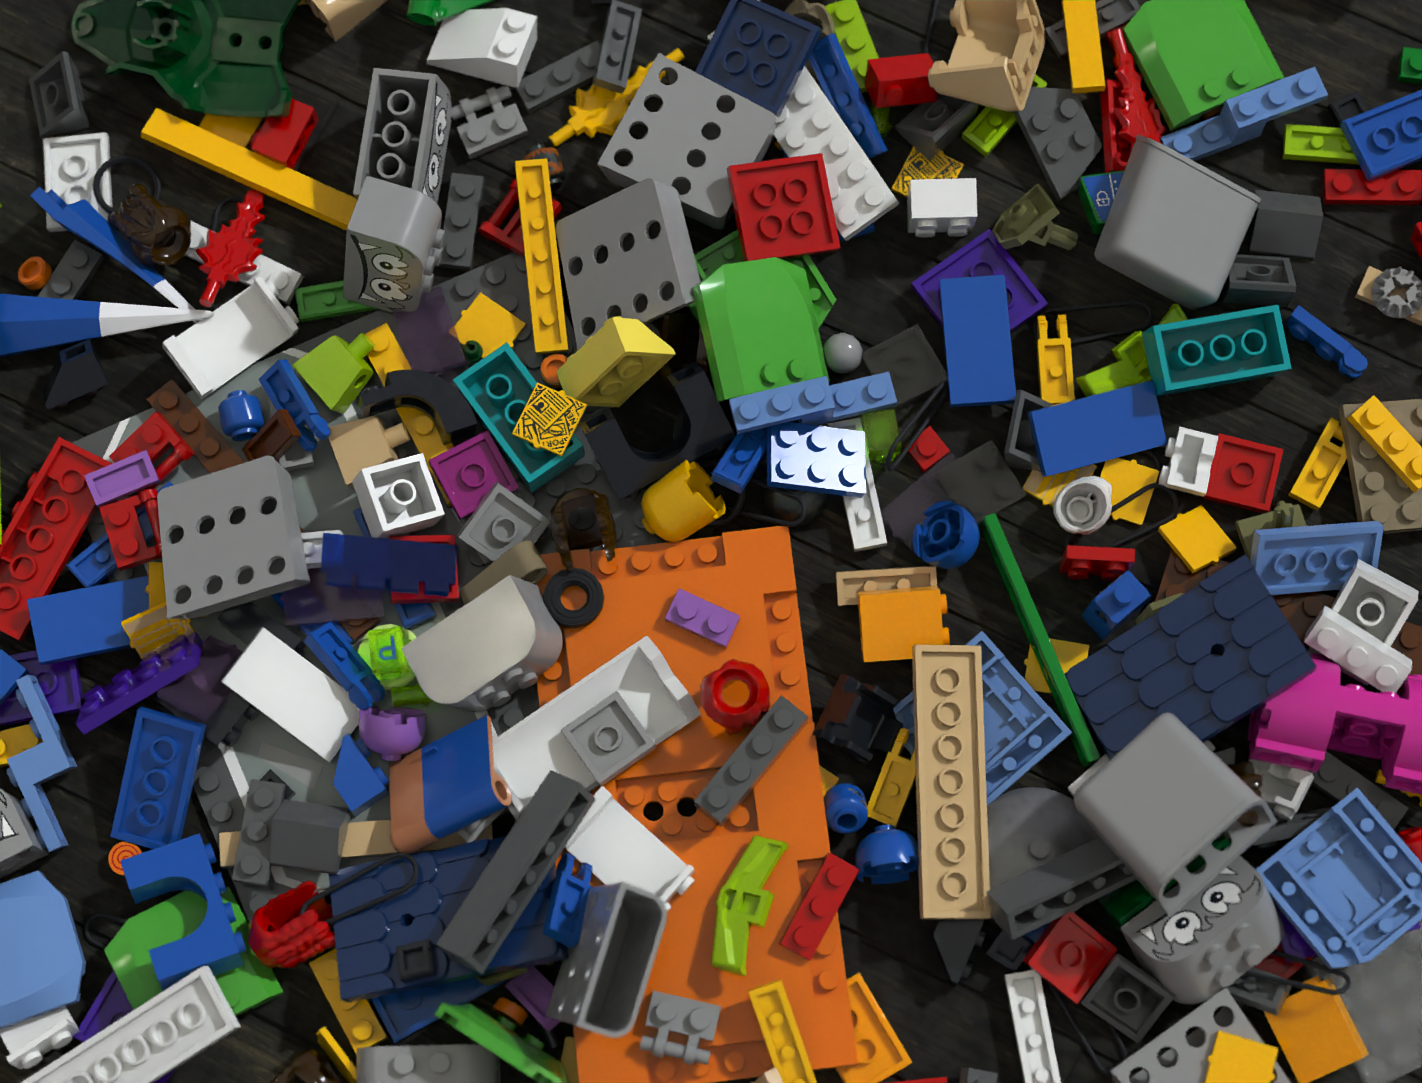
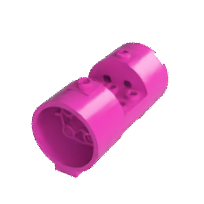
[1248,653,1422,795]

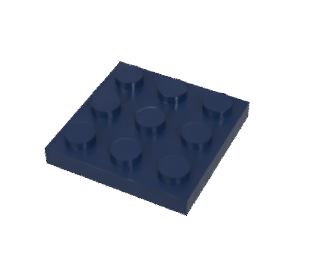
[695,0,822,117]

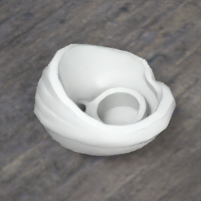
[1053,476,1112,535]

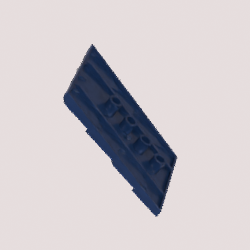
[1065,555,1317,760]
[329,836,569,1003]

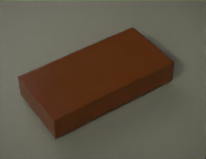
[242,409,302,461]

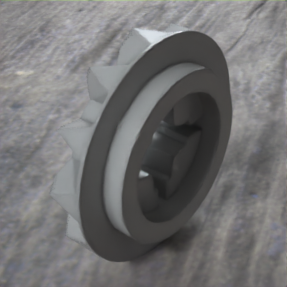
[1372,266,1422,318]

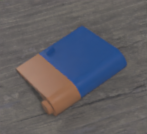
[389,715,512,855]

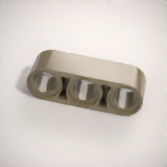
[459,541,548,605]

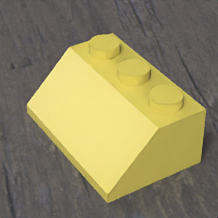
[556,316,676,407]

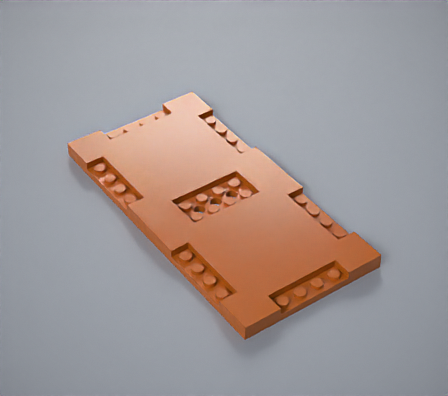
[535,526,858,1083]

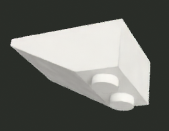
[427,8,537,88]
[1307,559,1419,686]

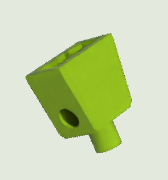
[292,333,375,414]

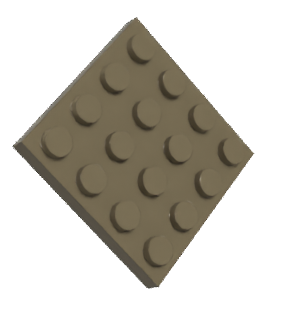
[1338,399,1422,534]

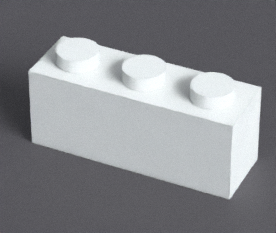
[1304,605,1412,693]

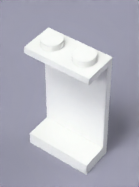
[163,275,299,400]
[565,786,695,913]
[0,1006,80,1070]

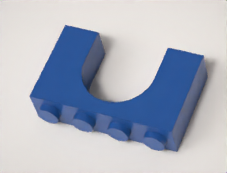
[120,833,246,991]

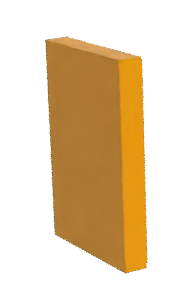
[836,973,913,1083]

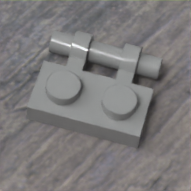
[451,85,528,159]
[640,991,721,1065]

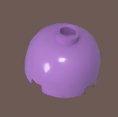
[359,706,427,761]

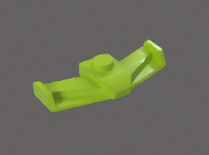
[1076,304,1188,397]
[711,835,789,977]

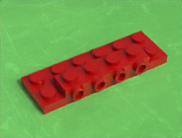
[0,437,113,642]

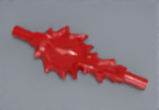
[1110,29,1167,152]
[196,188,265,307]

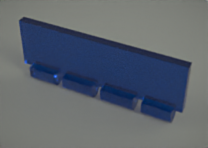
[320,533,457,597]

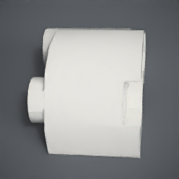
[1158,427,1218,497]
[1249,759,1314,821]

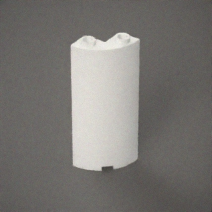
[492,635,701,821]

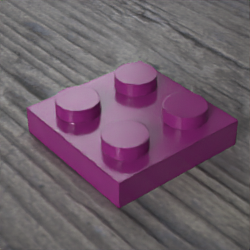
[429,430,519,520]

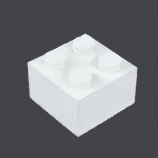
[907,178,977,237]
[352,453,445,543]

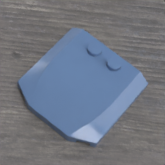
[893,631,1072,805]
[1256,787,1422,970]
[0,871,86,1029]

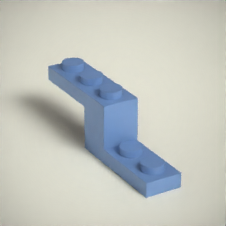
[1160,67,1328,161]
[729,371,897,434]
[7,675,77,852]

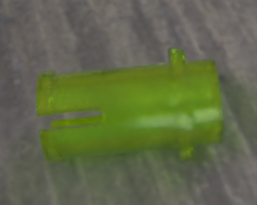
[870,100,891,138]
[391,684,434,708]

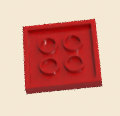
[726,153,841,262]

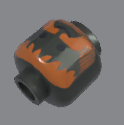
[522,144,567,193]

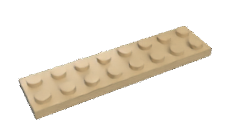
[912,645,991,919]

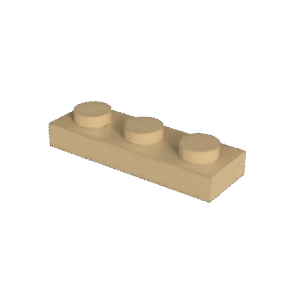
[836,566,937,606]

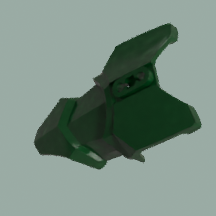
[71,0,301,118]

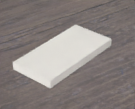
[221,627,361,762]

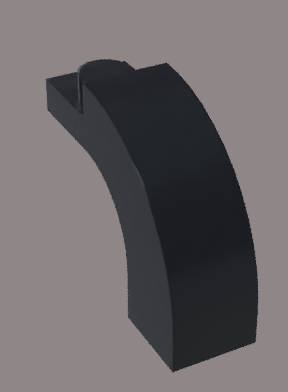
[358,370,477,445]

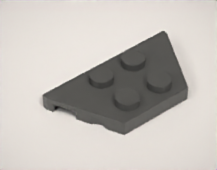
[1013,87,1103,201]

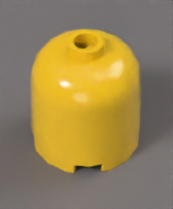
[641,460,726,542]

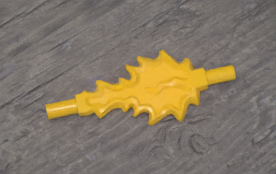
[549,48,685,148]

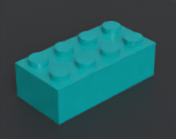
[1142,305,1292,396]
[453,342,586,493]

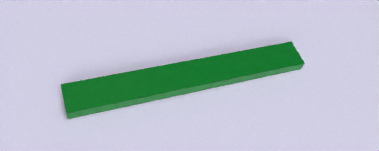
[980,513,1100,768]

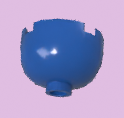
[912,500,980,569]
[855,824,919,884]

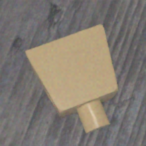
[328,416,410,491]

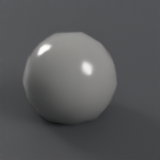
[823,333,863,374]

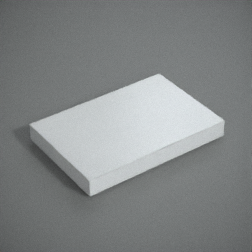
[43,133,112,232]

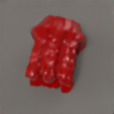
[700,659,770,736]
[247,881,336,969]

